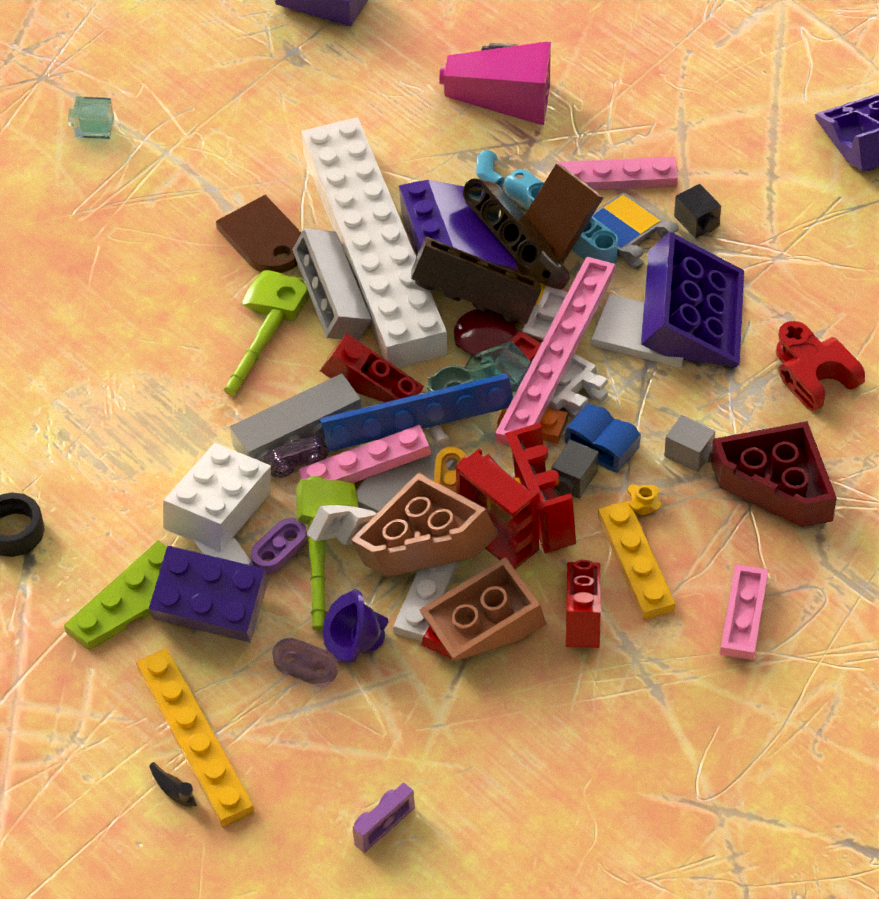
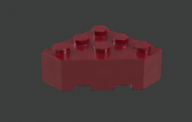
[711,421,837,527]

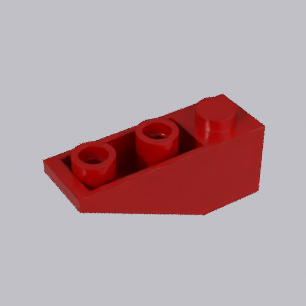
[320,333,424,403]
[565,560,601,648]

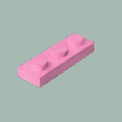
[720,564,769,660]

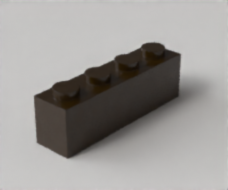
[411,236,541,324]

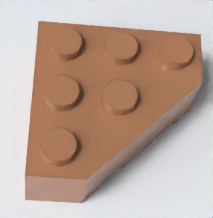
[351,473,498,578]

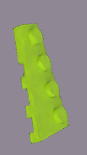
[64,540,167,650]

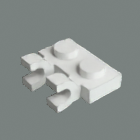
[548,354,608,418]

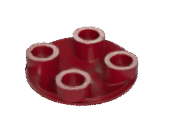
[454,309,516,362]

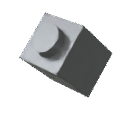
[551,440,599,499]

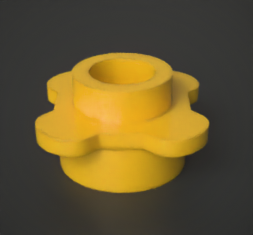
[627,484,662,515]

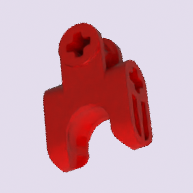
[776,321,865,411]

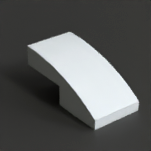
[522,286,568,341]
[307,505,377,545]

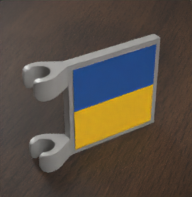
[593,192,678,269]

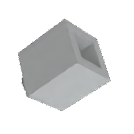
[664,415,716,472]

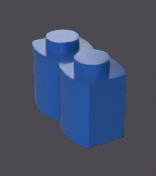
[565,404,641,472]

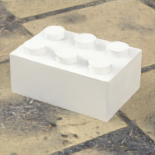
[163,443,271,552]

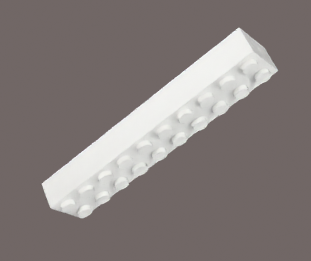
[301,117,448,368]

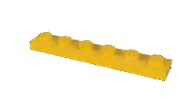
[136,648,254,827]

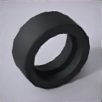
[0,492,45,557]

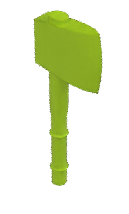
[224,270,310,396]
[296,476,358,631]

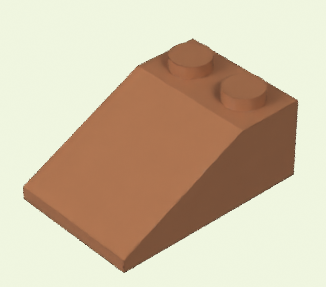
[419,557,546,661]

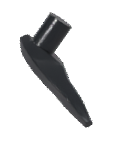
[149,762,197,806]

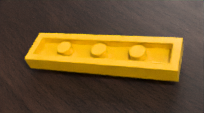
[598,500,675,620]

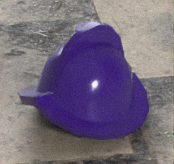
[322,589,388,663]

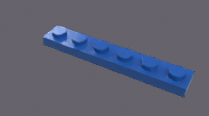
[320,373,513,452]

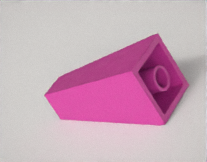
[439,42,551,125]

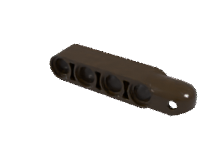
[463,178,570,290]

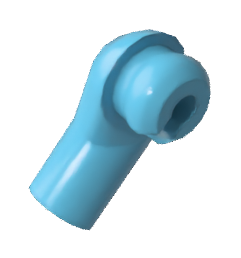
[476,150,505,187]

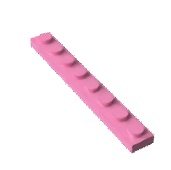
[495,257,615,445]

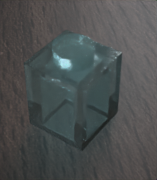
[68,96,114,139]

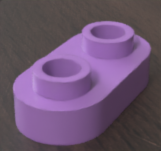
[251,518,307,574]

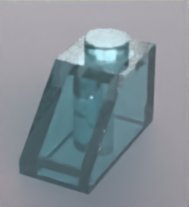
[464,341,532,393]

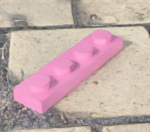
[557,157,678,190]
[299,425,431,483]

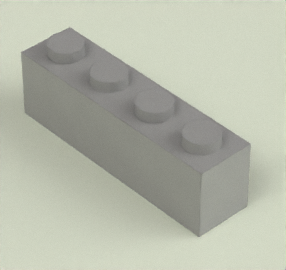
[292,228,371,341]
[230,374,362,465]

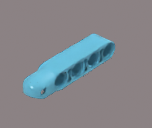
[504,169,618,265]

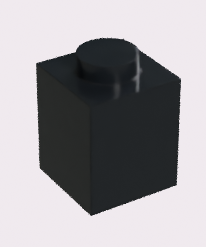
[674,184,721,238]

